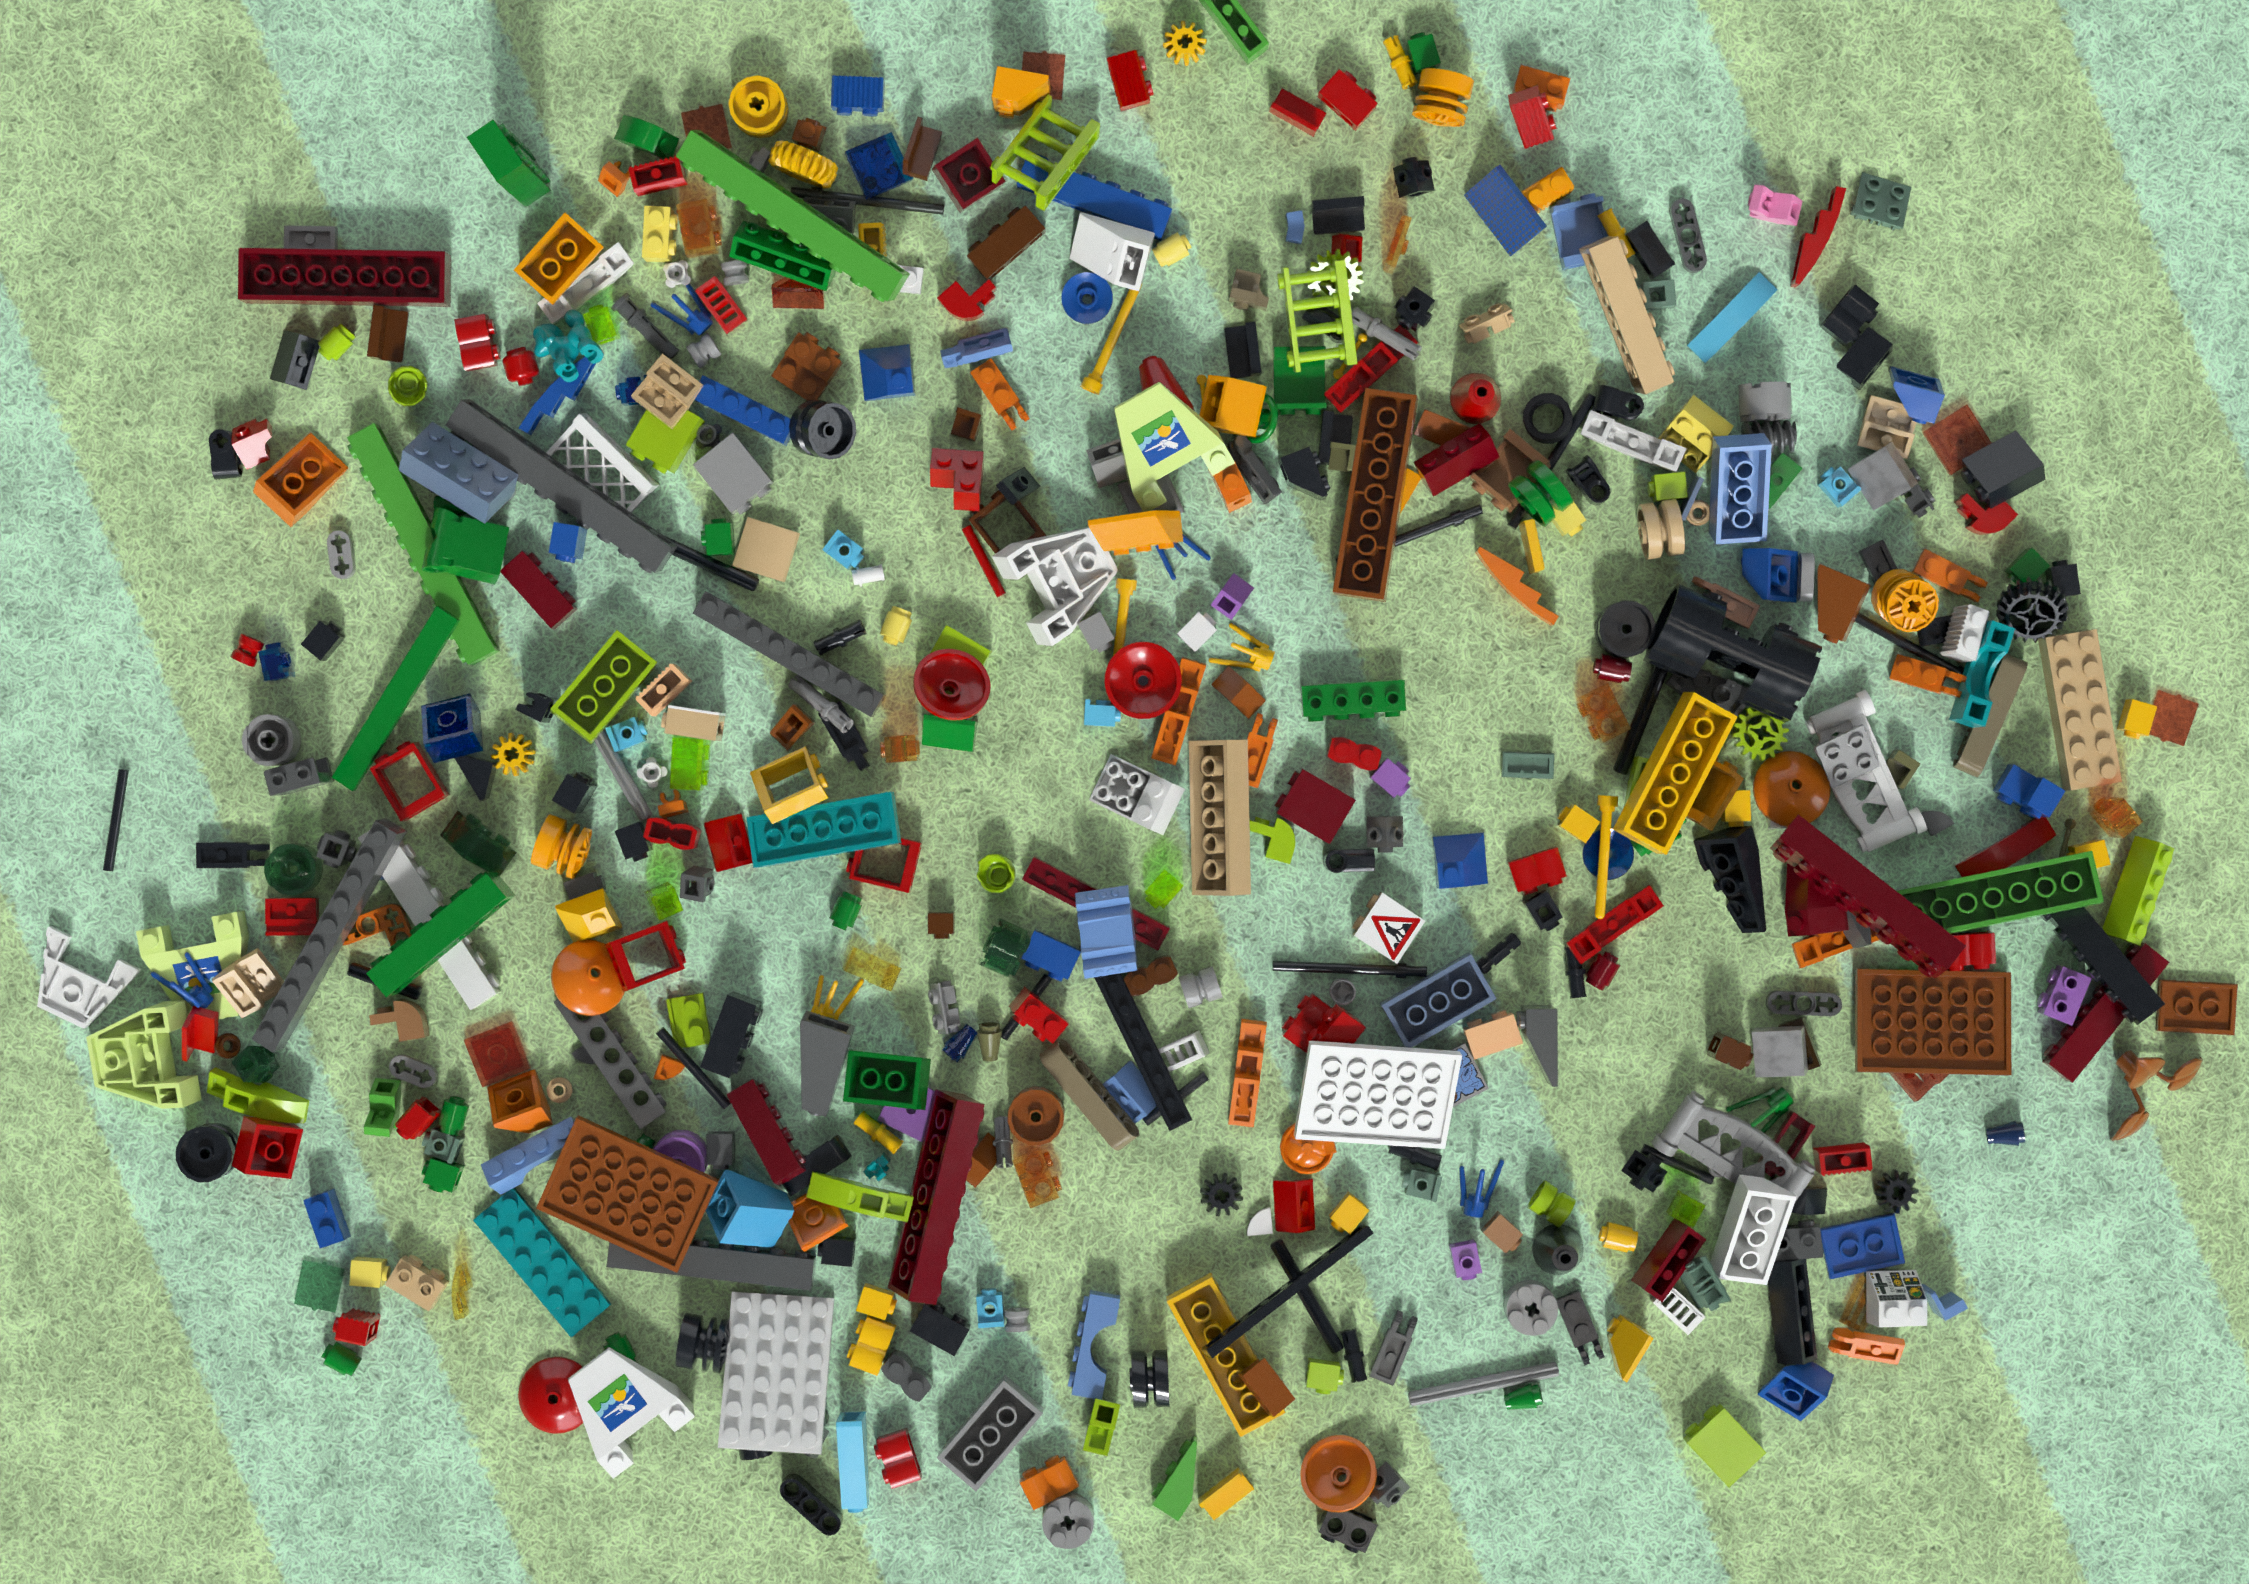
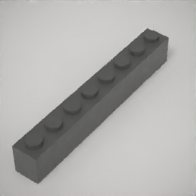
[693,591,886,717]
[606,1238,816,1291]

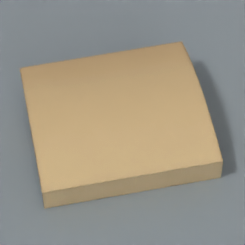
[631,353,703,429]
[1857,395,1917,459]
[732,517,800,582]
[212,948,284,1018]

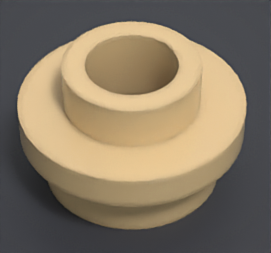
[1686,500,1710,526]
[547,1077,573,1103]

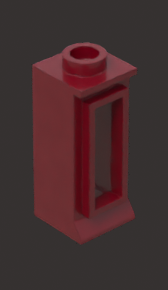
[1757,1111,1816,1178]

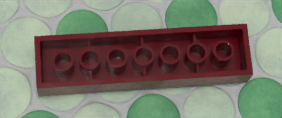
[238,248,451,307]
[1769,814,1966,979]
[888,1089,985,1305]

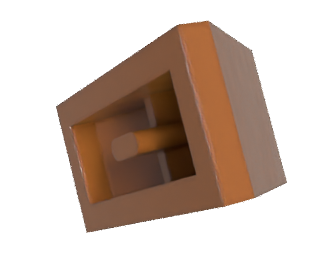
[1211,666,1266,719]
[770,704,816,751]
[966,1132,997,1188]

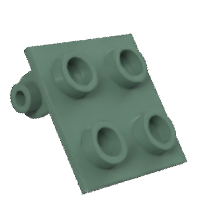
[1850,172,1911,231]
[1680,1255,1731,1311]

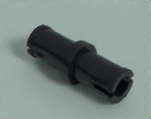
[814,619,867,656]
[1564,947,1587,999]
[1388,1145,1442,1171]
[1340,1328,1367,1383]

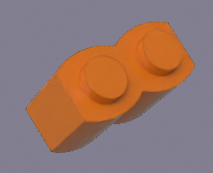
[1019,1455,1079,1510]

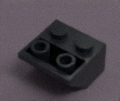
[1278,447,1330,501]

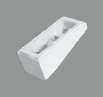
[1158,1030,1209,1072]
[1650,1287,1705,1335]

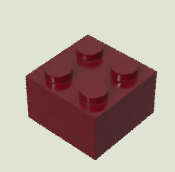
[932,137,1006,213]

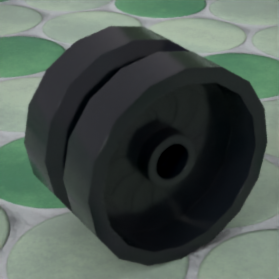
[789,400,856,460]
[1594,600,1656,658]
[176,1123,238,1182]
[1129,1350,1170,1408]

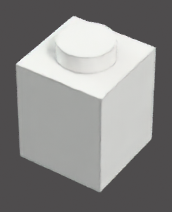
[1177,612,1217,652]

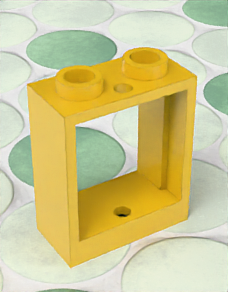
[750,746,829,824]

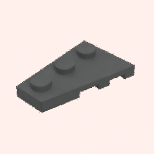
[1665,669,1746,717]

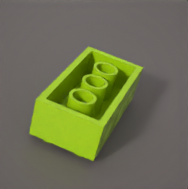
[550,630,657,744]

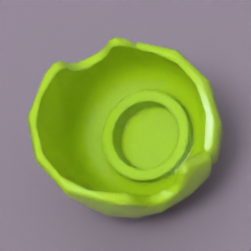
[388,365,427,406]
[976,854,1016,893]

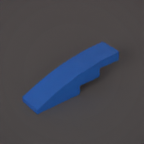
[519,357,596,436]

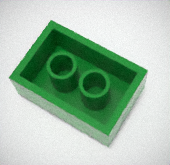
[843,1050,931,1110]

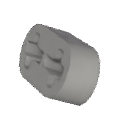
[327,530,356,579]
[1797,553,1815,602]
[389,1055,438,1088]

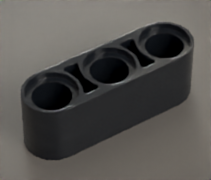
[782,1135,852,1196]
[780,1474,843,1536]

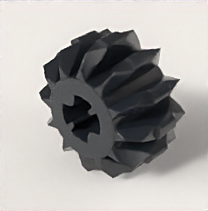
[1873,1169,1919,1214]
[1200,1172,1243,1217]

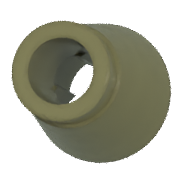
[977,1022,1002,1061]

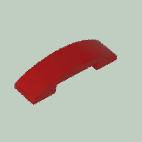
[1955,817,2056,877]
[1566,885,1664,964]

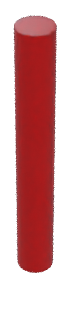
[962,525,1006,598]

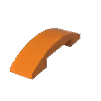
[1792,928,1879,968]

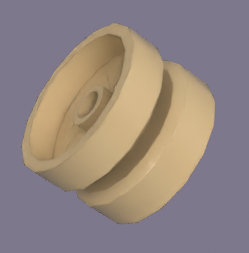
[1637,499,1685,560]

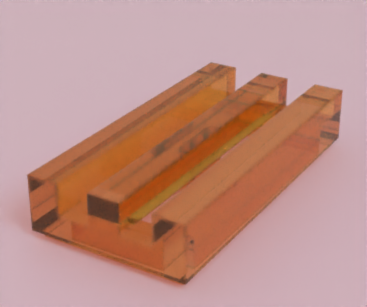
[1839,1275,1868,1333]

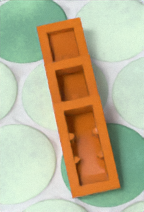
[1475,547,1559,626]
[1151,657,1206,766]
[1228,1019,1267,1128]

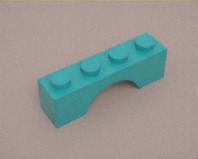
[1949,620,2015,728]

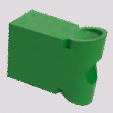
[422,507,510,585]

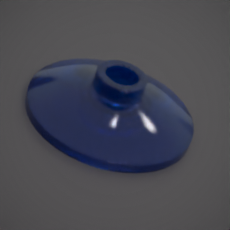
[1582,829,1634,880]

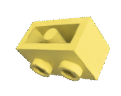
[642,206,678,263]

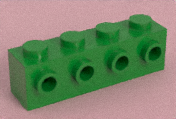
[729,220,836,291]
[1300,680,1406,722]

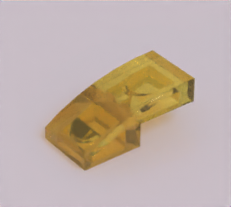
[842,946,902,991]
[452,1262,473,1320]

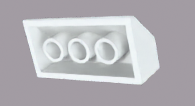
[1710,1174,1797,1285]

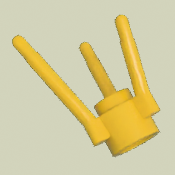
[1209,623,1275,672]
[810,975,864,1020]

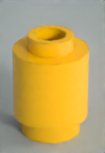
[1598,1222,1638,1253]

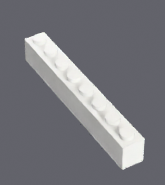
[358,822,501,1010]

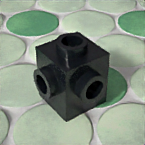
[1393,157,1435,198]
[1394,286,1435,332]
[1621,1150,1667,1193]

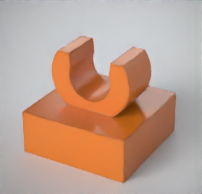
[598,161,630,197]
[658,789,689,818]

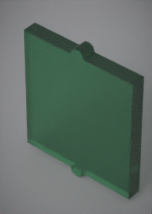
[294,1260,345,1313]

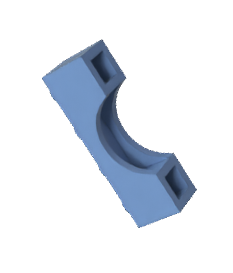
[481,1117,575,1195]
[1068,1290,1120,1400]

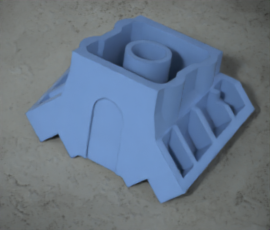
[1075,885,1137,979]

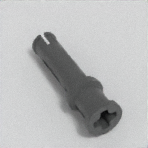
[611,293,680,360]

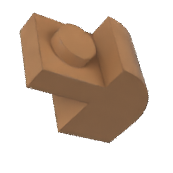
[369,999,430,1042]

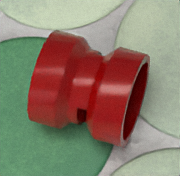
[230,633,265,667]

